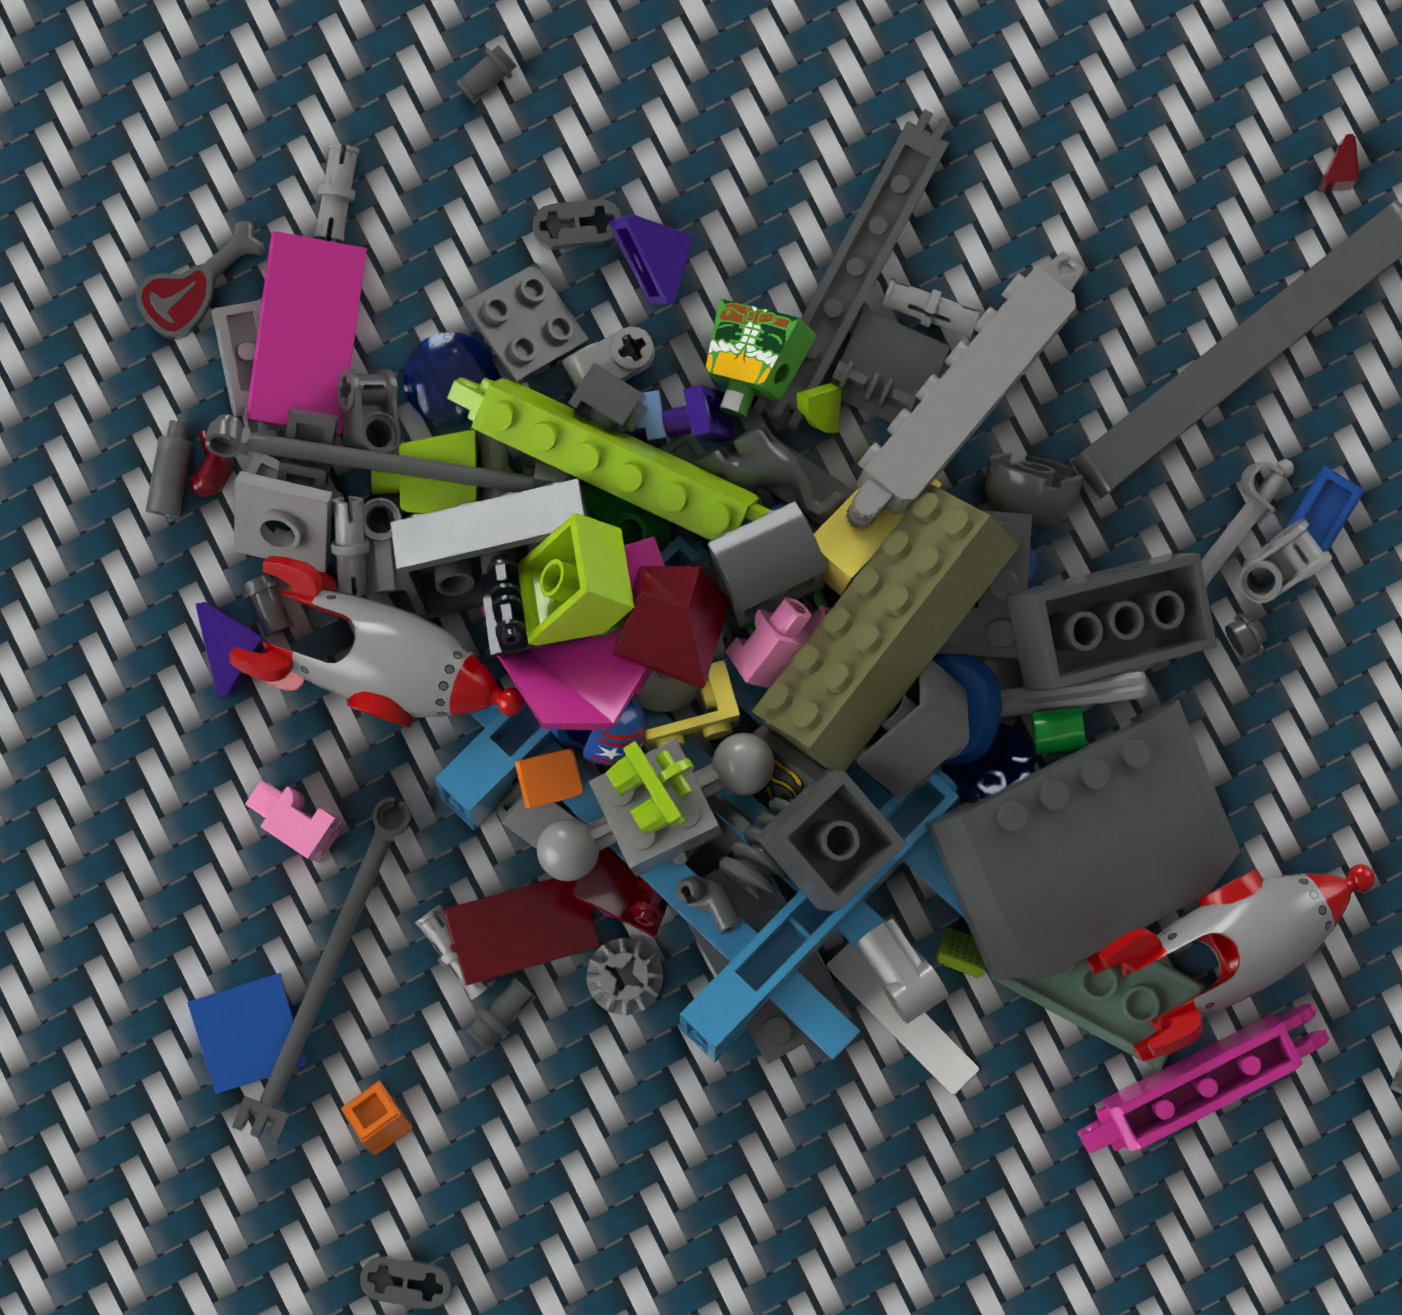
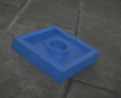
[187,973,309,1094]

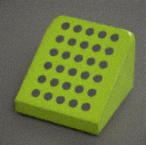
[935,928,986,978]

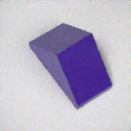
[609,215,693,306]
[195,602,267,700]

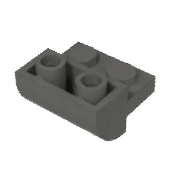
[707,501,827,627]

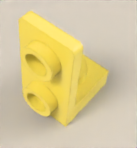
[644,660,740,750]

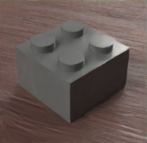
[857,660,969,799]
[755,770,907,911]

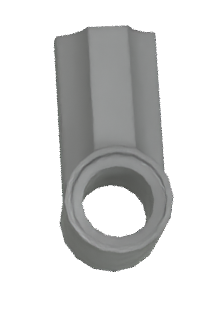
[363,498,406,595]
[857,918,949,1024]

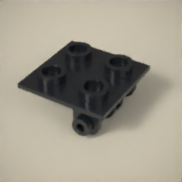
[480,554,587,657]

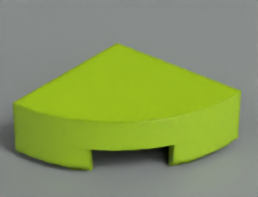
[796,383,842,433]

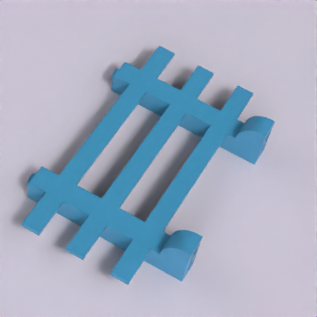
[435,536,965,1062]

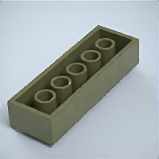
[752,484,1019,771]

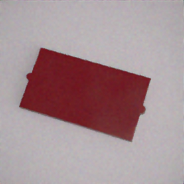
[443,878,600,986]

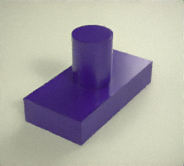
[662,385,736,443]

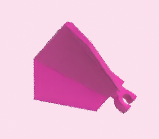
[481,536,664,730]

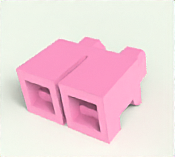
[726,597,832,688]
[245,780,347,863]

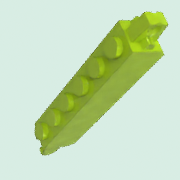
[447,377,772,541]

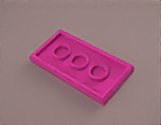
[245,231,367,436]

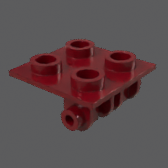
[572,846,668,938]

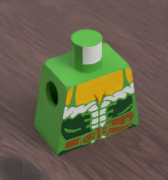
[706,299,817,419]

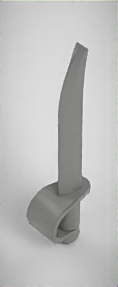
[1201,459,1294,587]

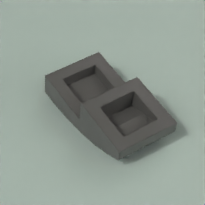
[277,407,339,491]

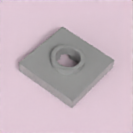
[234,471,333,573]

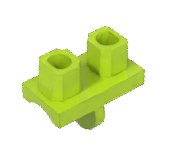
[606,741,694,836]

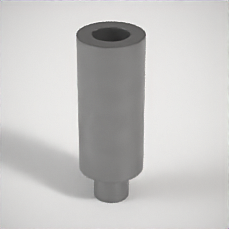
[145,420,193,518]

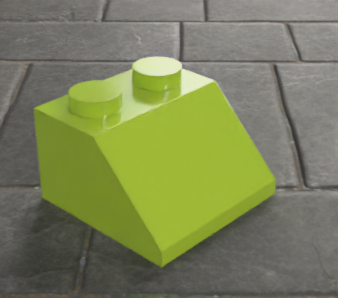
[517,512,634,646]

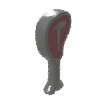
[136,221,265,340]

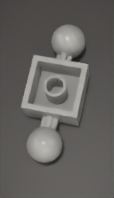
[537,733,775,881]

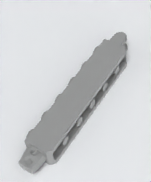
[846,251,1084,529]

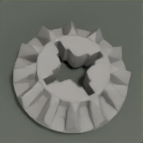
[586,938,663,1015]

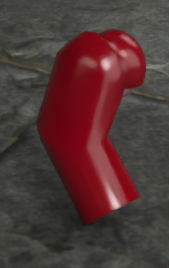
[190,429,234,498]

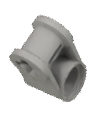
[561,327,655,390]
[1239,518,1333,603]

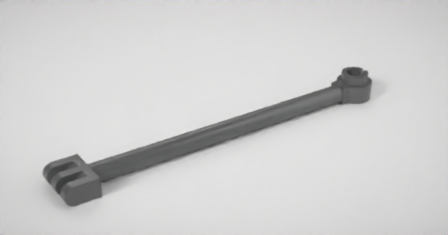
[205,414,568,492]
[232,797,411,1146]

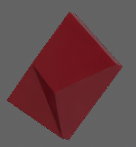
[612,566,729,689]

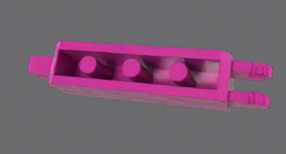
[1077,1003,1330,1153]

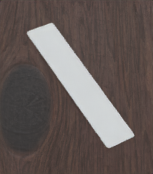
[827,942,979,1095]

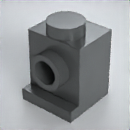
[568,363,648,432]

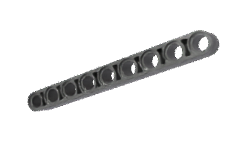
[1071,199,1402,499]

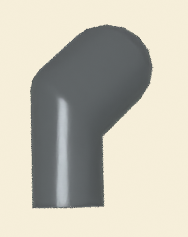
[676,876,742,934]

